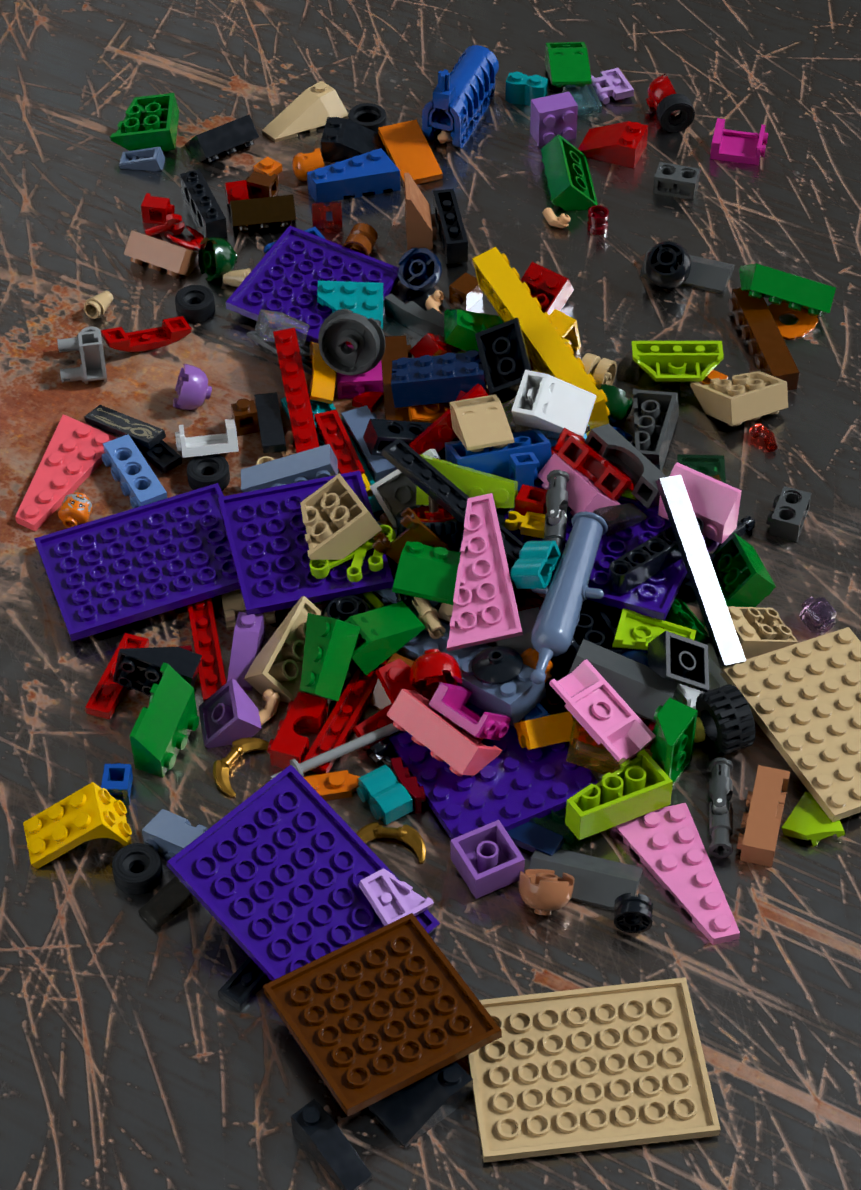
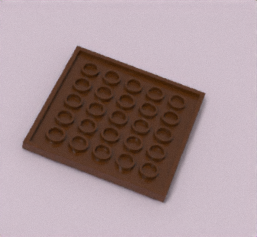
[263,913,502,1117]

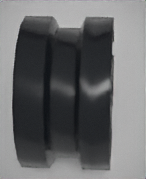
[614,893,653,933]

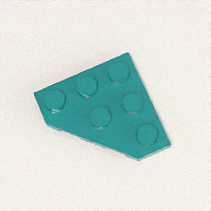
[317,280,383,330]

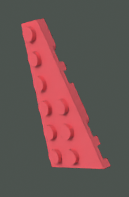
[15,414,117,532]

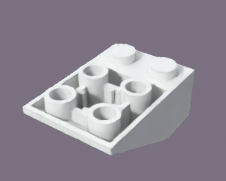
[511,370,597,437]

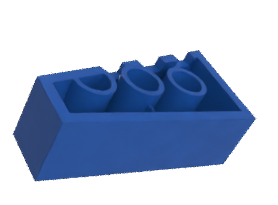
[307,148,401,204]

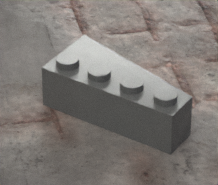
[632,389,679,472]

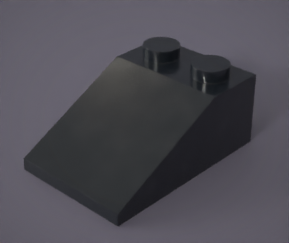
[321,117,386,163]
[368,1061,473,1148]

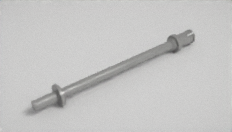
[270,713,442,780]

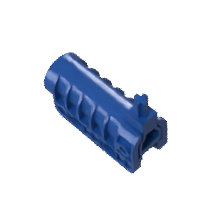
[422,45,499,148]

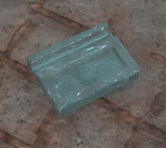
[563,84,602,115]

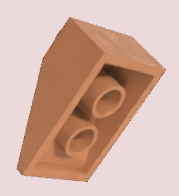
[404,173,437,250]

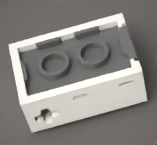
[370,449,441,528]

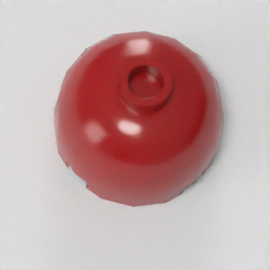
[645,74,680,115]
[409,649,462,695]

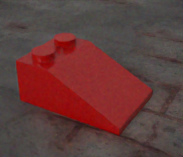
[578,121,648,169]

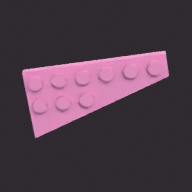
[447,493,523,651]
[611,803,740,945]

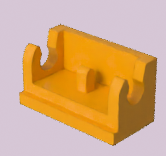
[514,711,577,750]

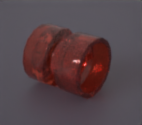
[312,202,342,230]

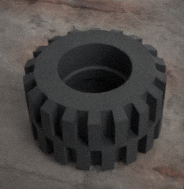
[696,684,755,756]

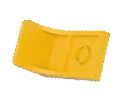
[23,782,132,869]

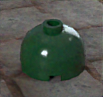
[198,237,237,281]
[597,384,633,426]

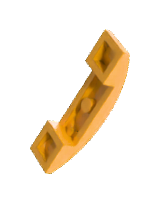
[310,342,336,404]

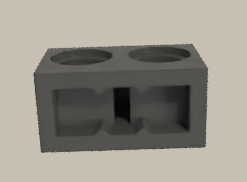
[653,162,700,200]
[766,486,812,542]

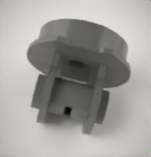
[318,309,386,375]

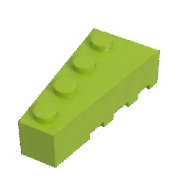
[416,454,518,508]
[565,749,673,840]

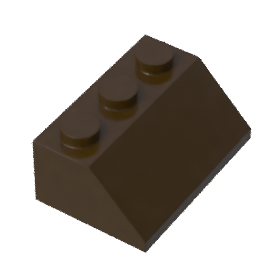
[230,195,296,232]

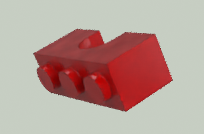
[556,435,633,500]
[267,692,329,769]

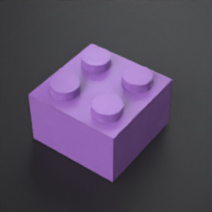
[530,92,578,147]
[450,820,525,899]

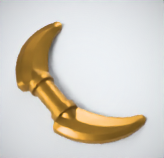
[213,737,269,798]
[356,822,426,864]

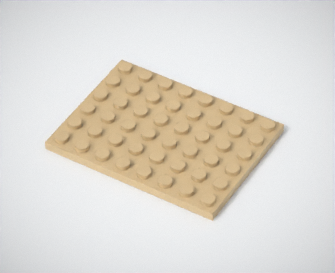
[720,627,861,822]
[467,977,721,1163]

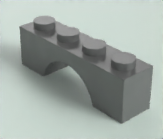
[584,424,667,509]

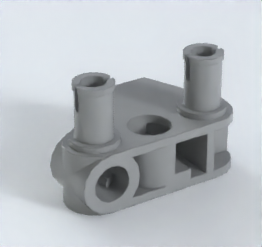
[57,326,108,384]

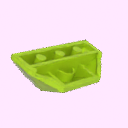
[631,341,724,382]

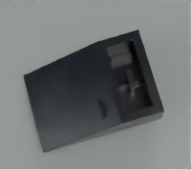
[113,647,202,696]

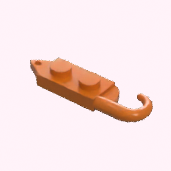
[304,770,360,801]

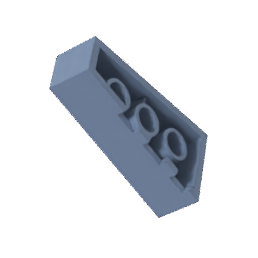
[142,809,208,862]

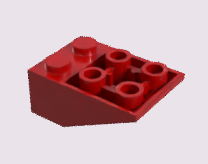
[498,262,574,316]

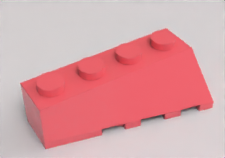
[386,689,502,777]

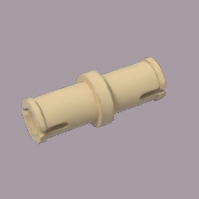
[412,597,446,639]

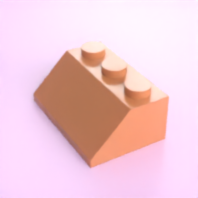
[123,230,199,278]

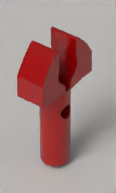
[145,213,185,236]

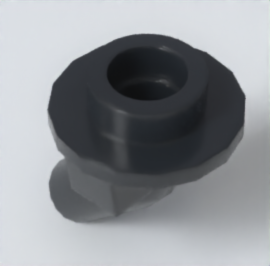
[369,740,403,766]

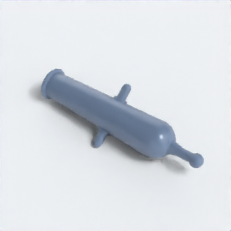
[530,511,608,684]

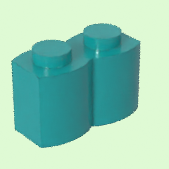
[505,72,548,106]
[510,540,561,589]
[356,765,413,825]

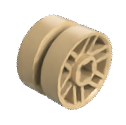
[581,353,617,388]

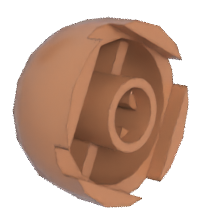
[518,869,575,915]

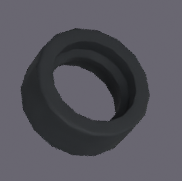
[348,103,387,133]

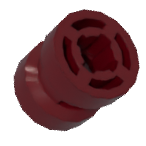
[587,205,609,235]

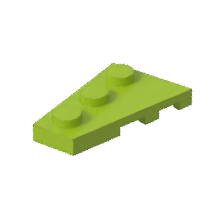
[612,608,697,650]

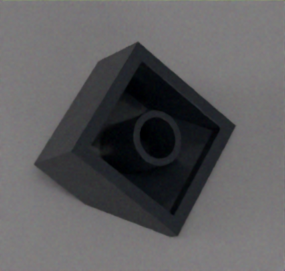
[648,631,709,692]

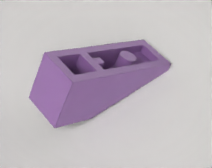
[227,612,265,691]

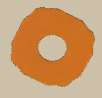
[768,303,818,340]

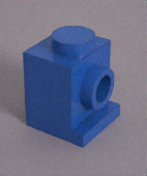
[509,452,540,491]
[101,763,133,806]

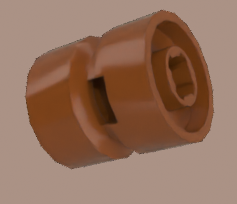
[343,223,378,256]

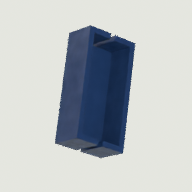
[391,350,487,408]

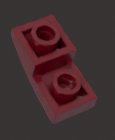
[391,757,426,814]

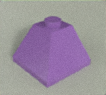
[198,679,262,748]

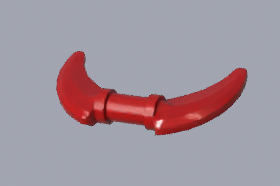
[167,225,205,251]

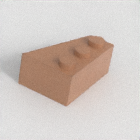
[736,765,790,867]

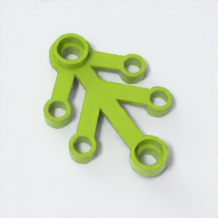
[309,524,396,582]

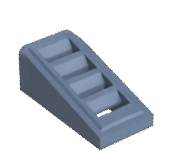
[119,147,165,171]

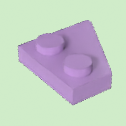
[358,868,434,926]

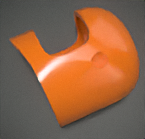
[292,148,325,182]

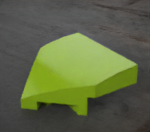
[781,791,846,847]

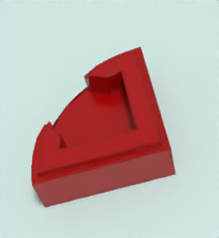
[352,391,383,413]

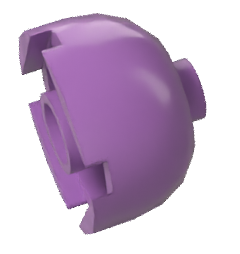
[173,363,212,411]

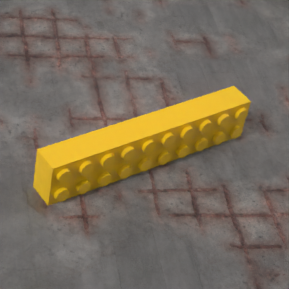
[472,247,610,436]

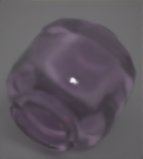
[799,597,837,634]

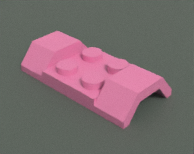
[549,659,656,764]

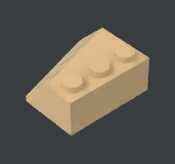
[690,371,788,426]
[300,473,382,560]

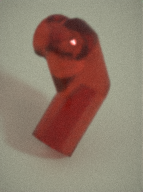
[749,423,778,452]

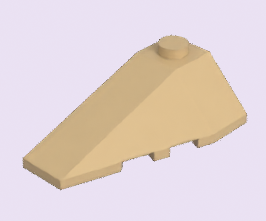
[262,81,348,142]
[244,596,321,704]

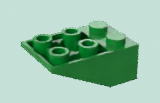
[545,42,592,87]
[344,601,426,676]

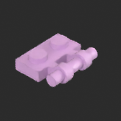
[588,68,634,104]

